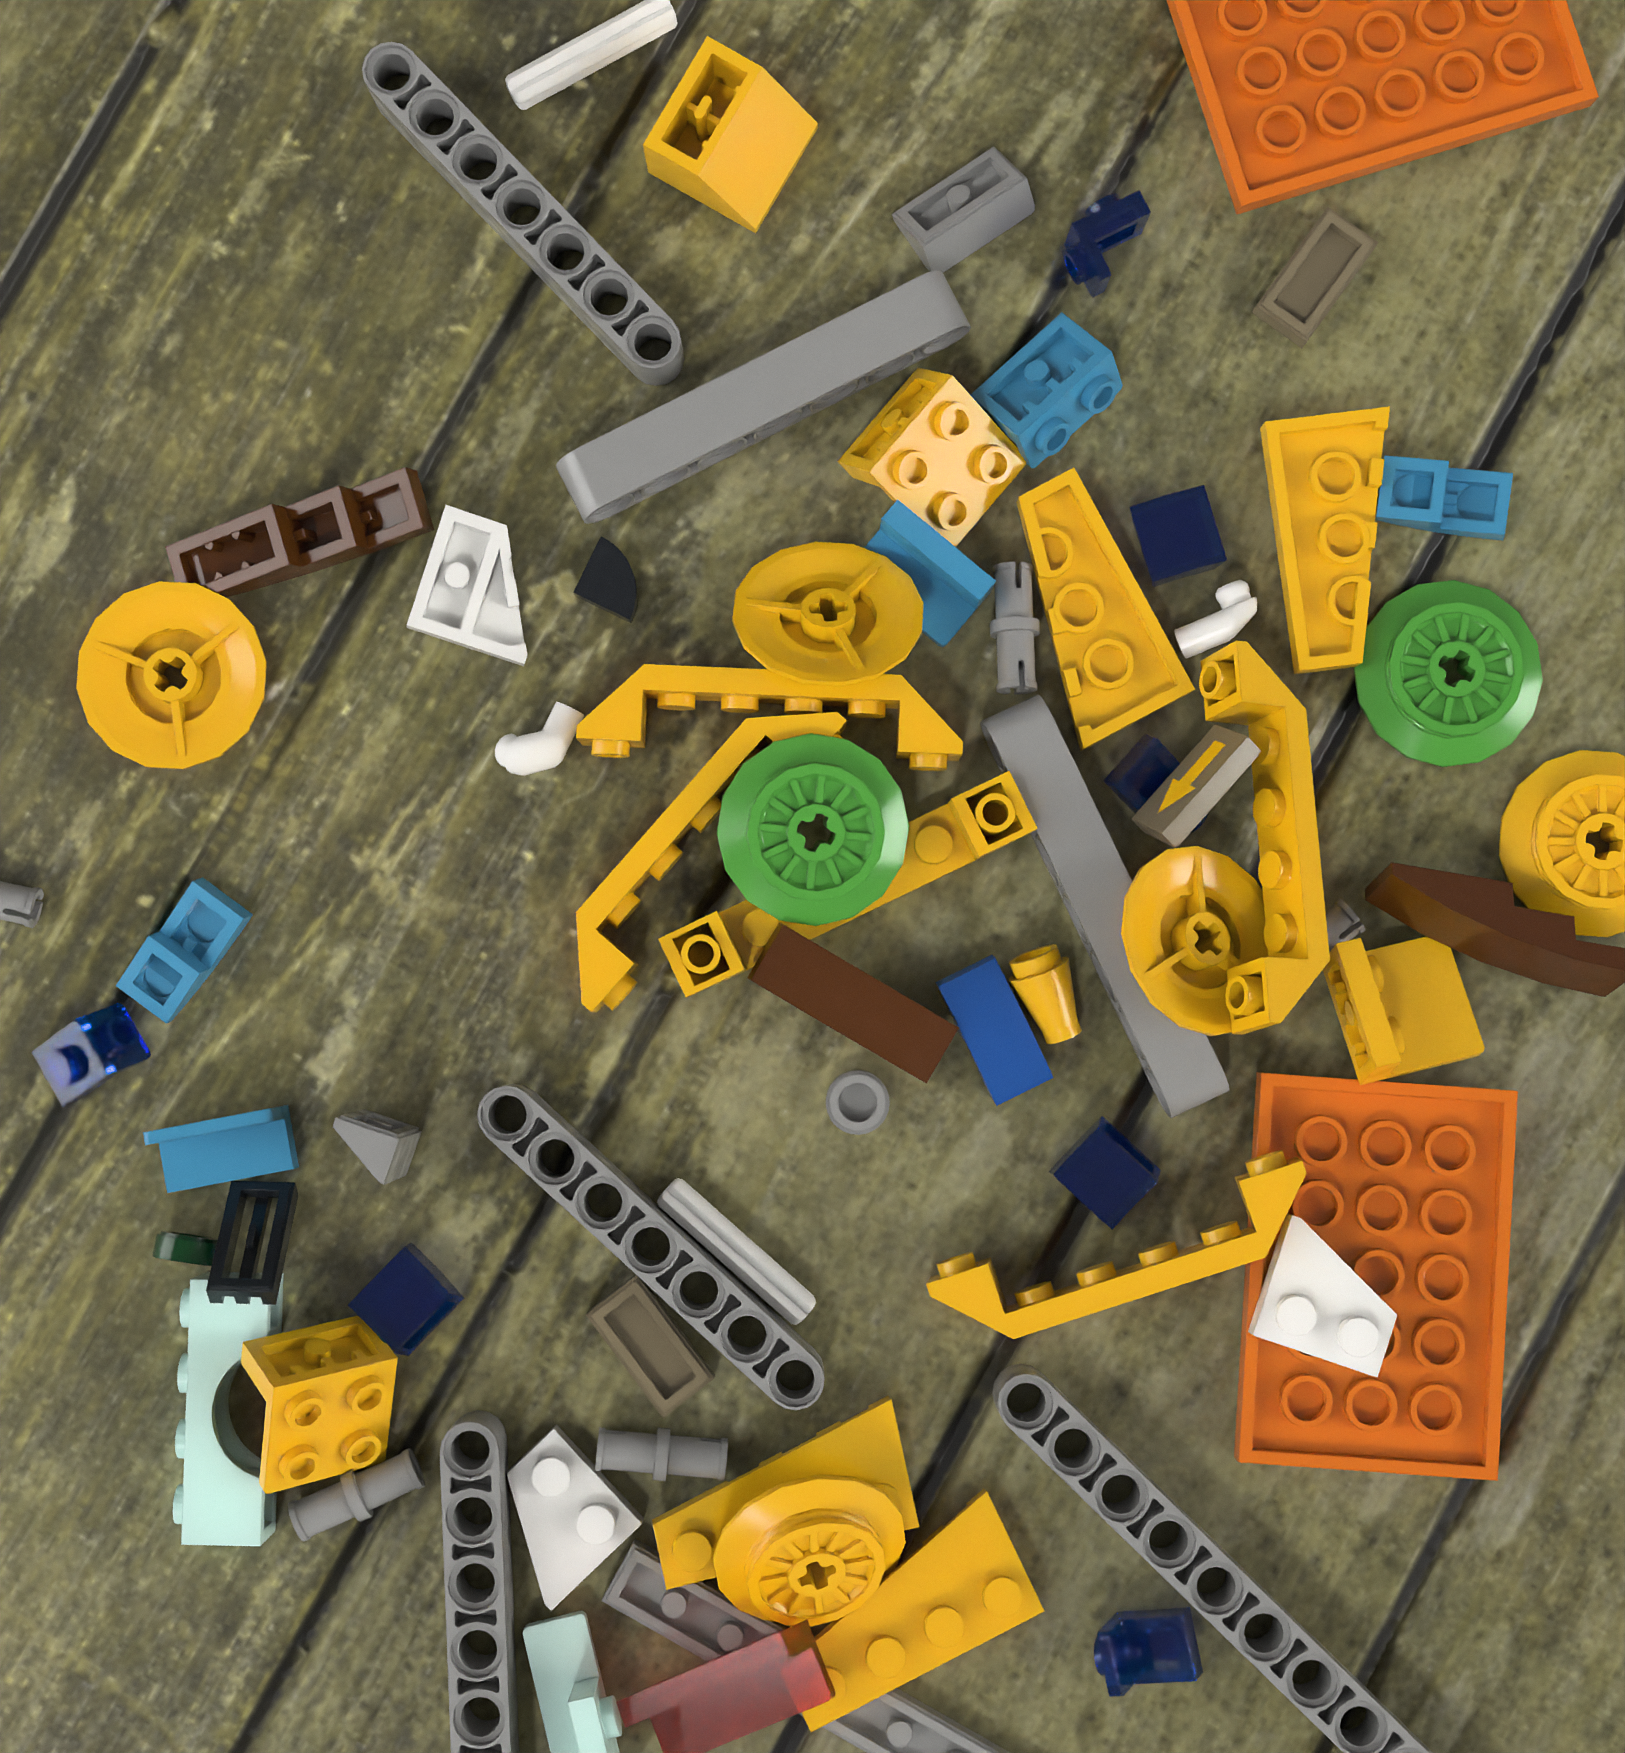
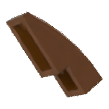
[747,922,959,1084]

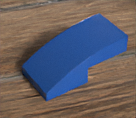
[935,954,1054,1106]

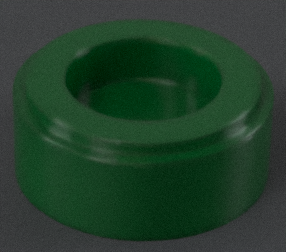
[152,1231,218,1266]

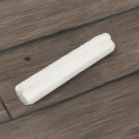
[505,0,677,110]
[657,1178,816,1325]

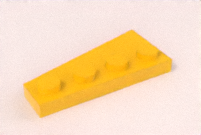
[1260,406,1390,674]
[1016,468,1195,751]
[652,1396,919,1590]
[781,1488,1044,1732]

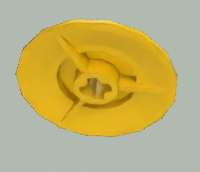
[732,542,924,686]
[76,581,267,769]
[1499,750,1625,937]
[1121,846,1268,1036]
[713,1475,906,1626]

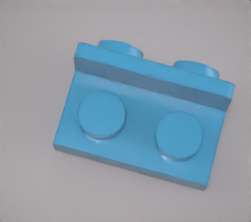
[971,312,1123,469]

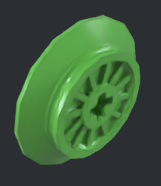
[1353,580,1543,767]
[717,733,909,926]

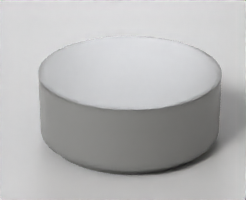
[826,1070,890,1135]

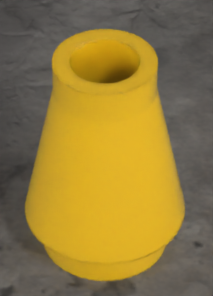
[1009,944,1082,1044]

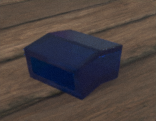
[1129,485,1227,587]
[1049,1116,1161,1230]
[348,1242,464,1356]

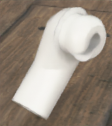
[1174,580,1257,659]
[495,701,585,776]

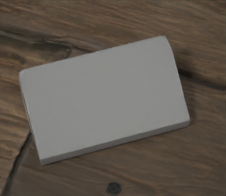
[892,147,1035,273]
[333,1109,422,1185]

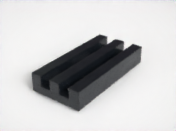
[206,1181,298,1305]

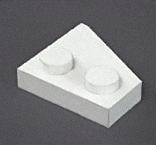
[407,505,527,666]
[1248,1213,1397,1377]
[507,1424,644,1611]

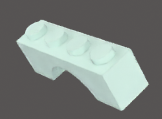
[173,1272,284,1546]

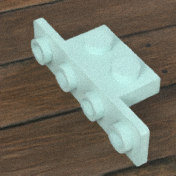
[522,1611,622,1753]

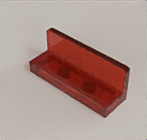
[616,1619,835,1753]

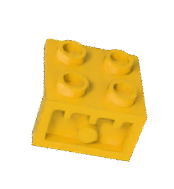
[837,368,1026,547]
[1323,936,1485,1085]
[241,1314,398,1494]

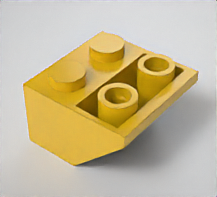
[643,36,818,233]

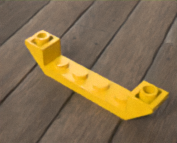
[1199,640,1330,1034]
[576,664,963,771]
[576,712,847,1012]
[658,771,1038,998]
[926,1150,1307,1339]

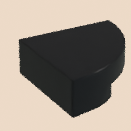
[573,536,638,623]

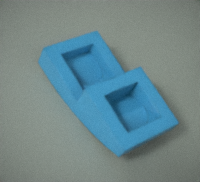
[1376,455,1513,541]
[116,877,253,1024]

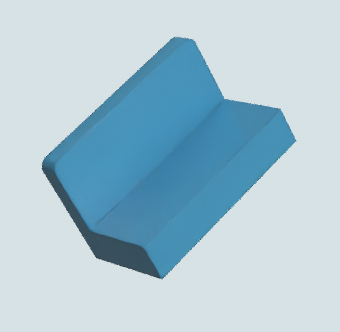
[864,499,996,647]
[143,1105,299,1193]

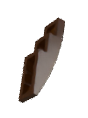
[165,467,434,597]
[1365,862,1625,997]

